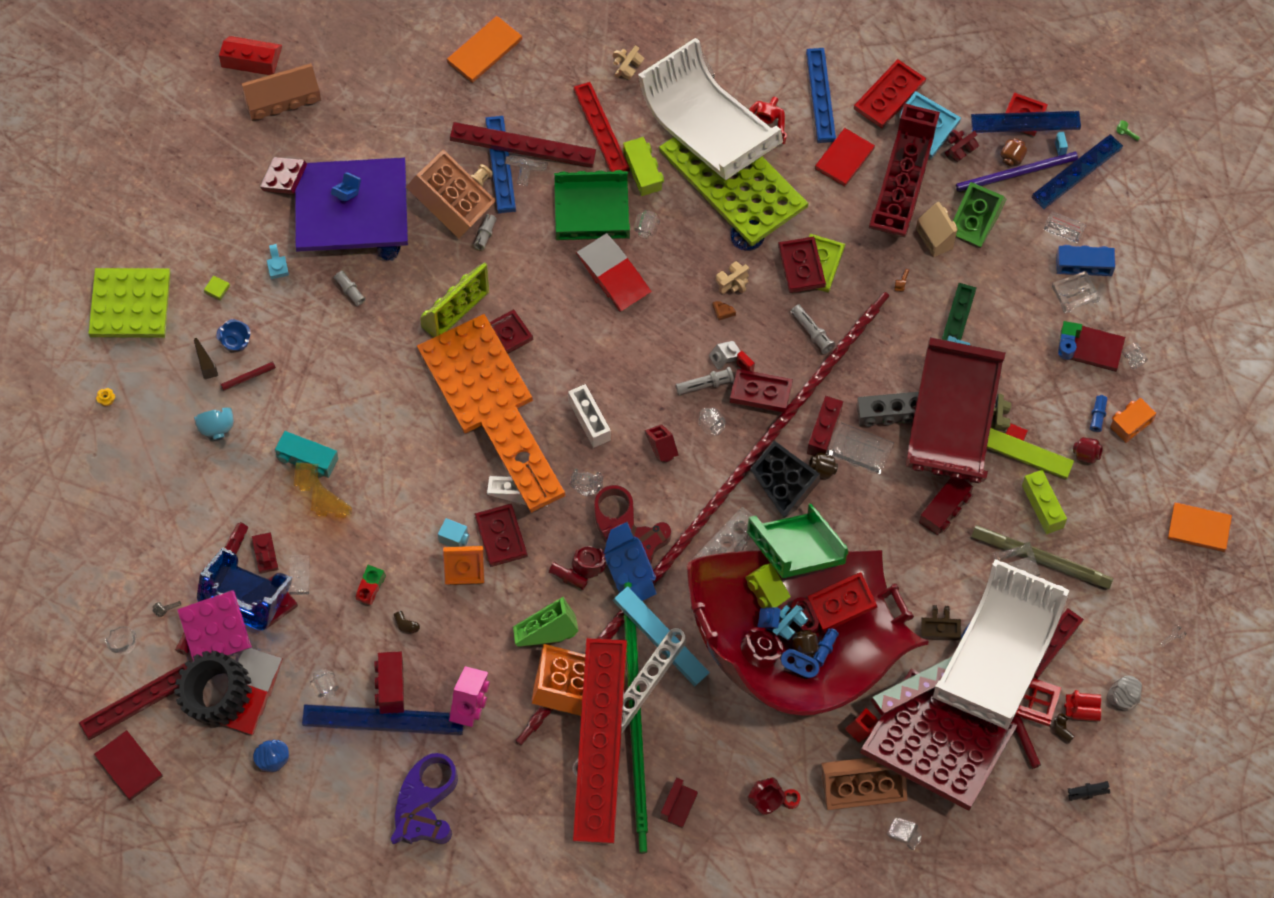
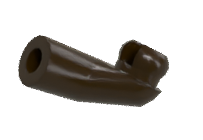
[394,611,420,634]
[1054,713,1075,743]

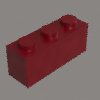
[807,396,843,456]
[919,478,973,536]
[374,651,404,714]

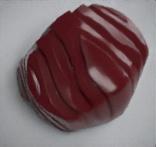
[572,546,606,578]
[747,777,786,815]

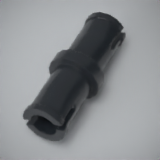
[1067,781,1110,801]

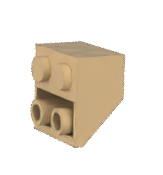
[916,202,958,257]

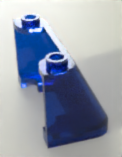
[197,547,293,630]

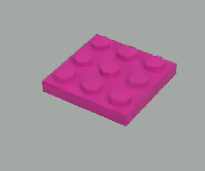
[177,591,252,662]

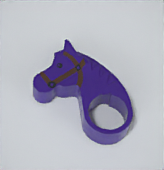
[391,753,458,844]

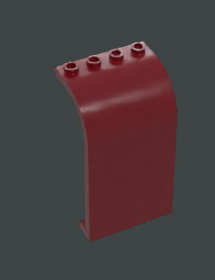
[906,337,1006,484]

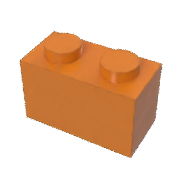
[1110,398,1157,443]

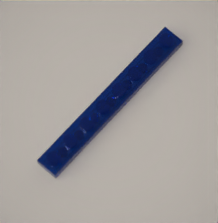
[302,704,464,735]

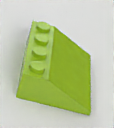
[420,263,489,337]

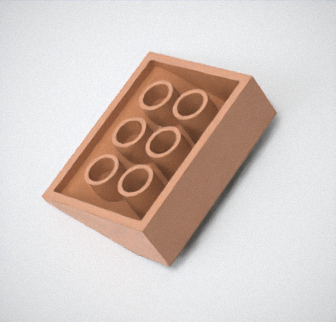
[406,149,496,239]

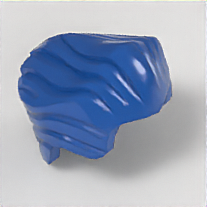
[216,319,251,351]
[253,739,289,772]

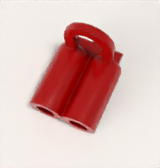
[1064,690,1101,722]

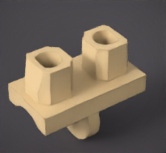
[613,45,644,80]
[715,261,749,295]

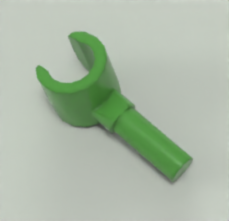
[1117,120,1140,141]

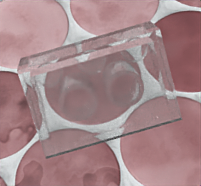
[827,422,894,474]

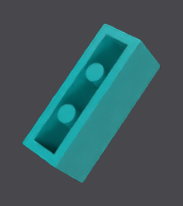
[275,431,339,478]

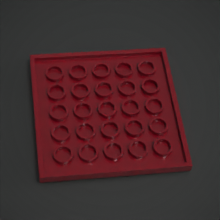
[860,668,1018,811]

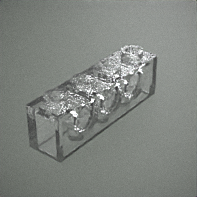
[692,506,754,560]

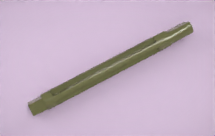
[971,525,1114,589]

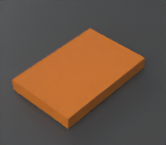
[1167,502,1232,552]

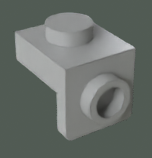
[709,341,740,369]

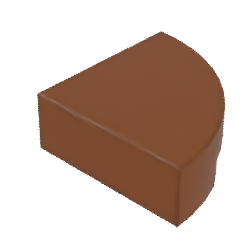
[712,301,736,321]

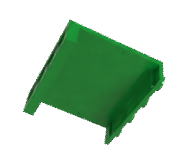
[554,170,630,240]

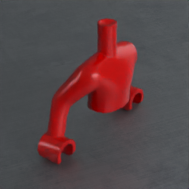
[749,96,787,145]

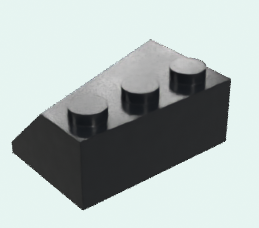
[750,440,820,518]

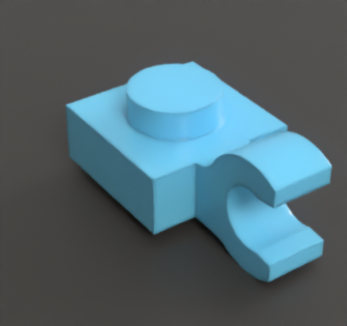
[267,244,289,279]

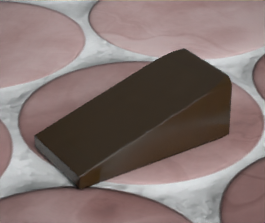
[194,338,218,379]

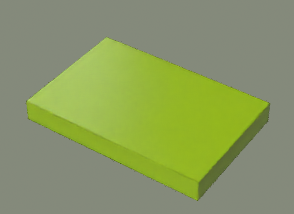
[809,234,845,293]

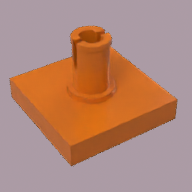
[443,546,484,585]

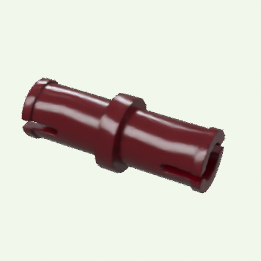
[548,562,589,590]

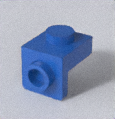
[331,172,361,201]
[758,607,780,631]

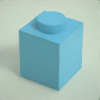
[438,518,470,547]

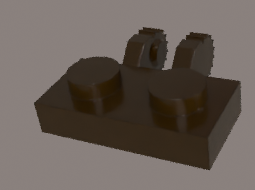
[921,605,961,640]

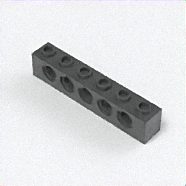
[857,392,918,427]

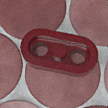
[791,597,819,633]

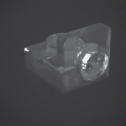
[887,817,922,850]

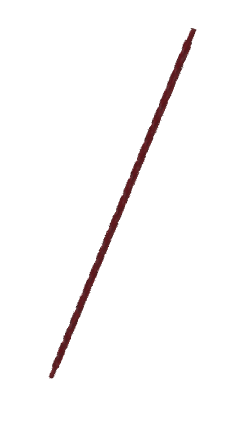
[515,292,889,746]

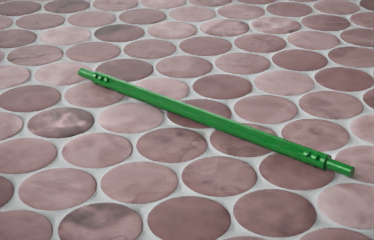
[624,582,648,854]

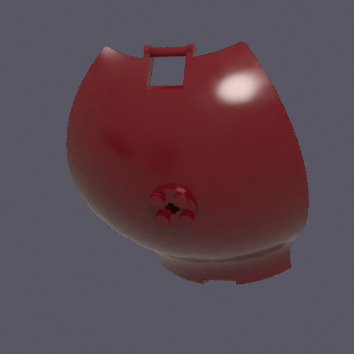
[687,550,929,715]

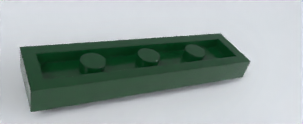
[942,283,977,340]

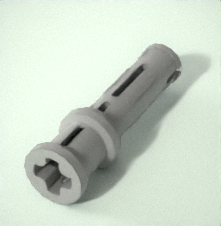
[791,304,836,354]
[676,367,734,395]

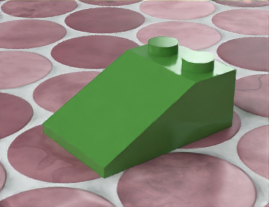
[953,182,1007,247]
[513,597,578,647]

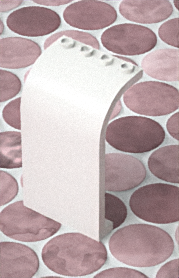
[638,38,783,180]
[933,559,1070,730]

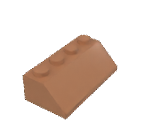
[242,63,321,121]
[821,758,907,810]

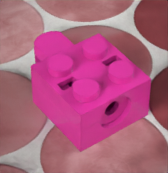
[449,666,490,727]

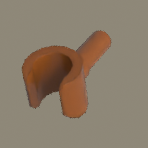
[895,269,909,291]

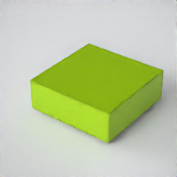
[204,275,230,300]

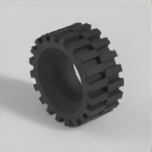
[175,651,252,727]

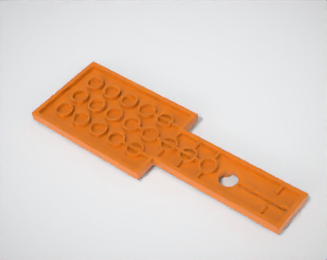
[417,314,566,513]

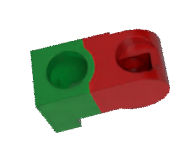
[356,565,386,605]

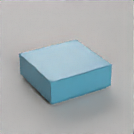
[1055,132,1068,156]

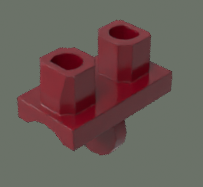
[945,130,979,162]

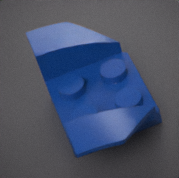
[604,522,657,601]

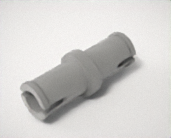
[473,214,497,250]
[334,271,366,306]

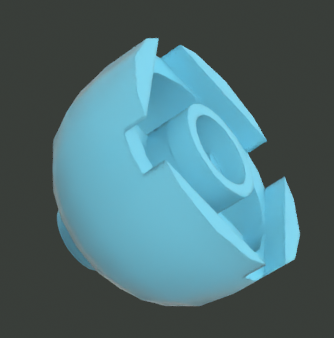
[194,407,234,440]

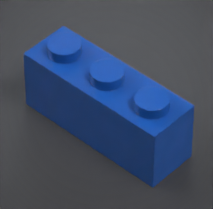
[1056,245,1115,276]

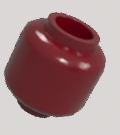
[1073,437,1103,464]

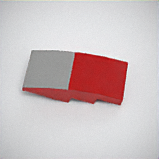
[576,233,652,312]
[220,648,283,735]

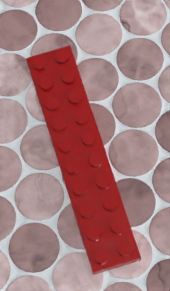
[573,638,627,844]

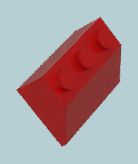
[219,36,282,75]

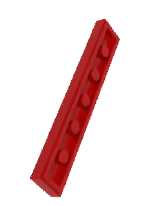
[574,82,629,172]

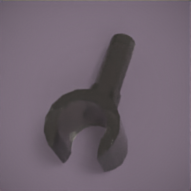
[152,601,181,617]

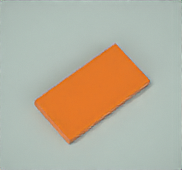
[447,16,523,83]

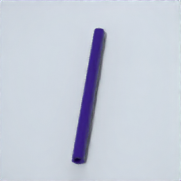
[956,151,1078,192]

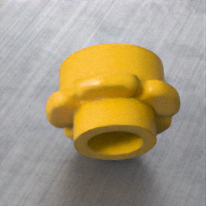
[96,388,115,406]

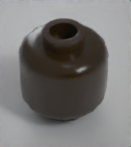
[808,452,838,479]
[792,630,819,658]

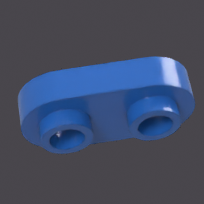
[781,649,819,679]

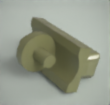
[991,394,1011,430]

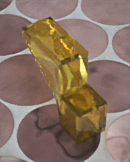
[294,462,352,518]

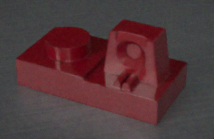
[252,532,279,574]

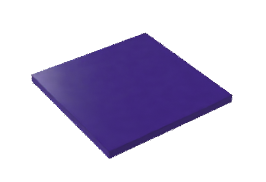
[296,157,408,252]

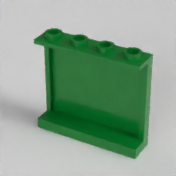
[747,504,848,578]

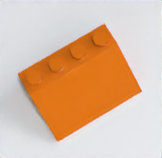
[532,644,585,716]

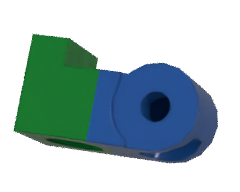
[1058,321,1082,360]

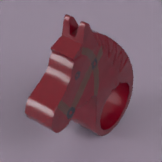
[594,485,671,564]

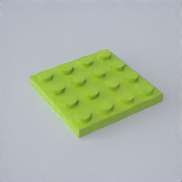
[89,268,171,338]

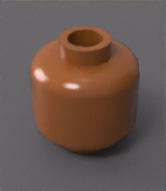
[1000,138,1027,166]

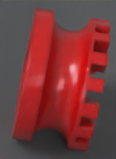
[783,789,801,809]

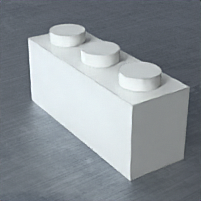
[568,384,611,448]

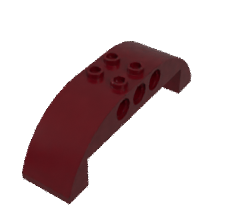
[869,103,940,238]

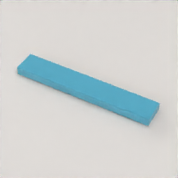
[612,586,710,687]

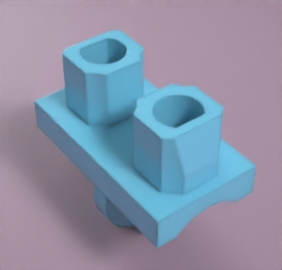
[773,605,809,640]

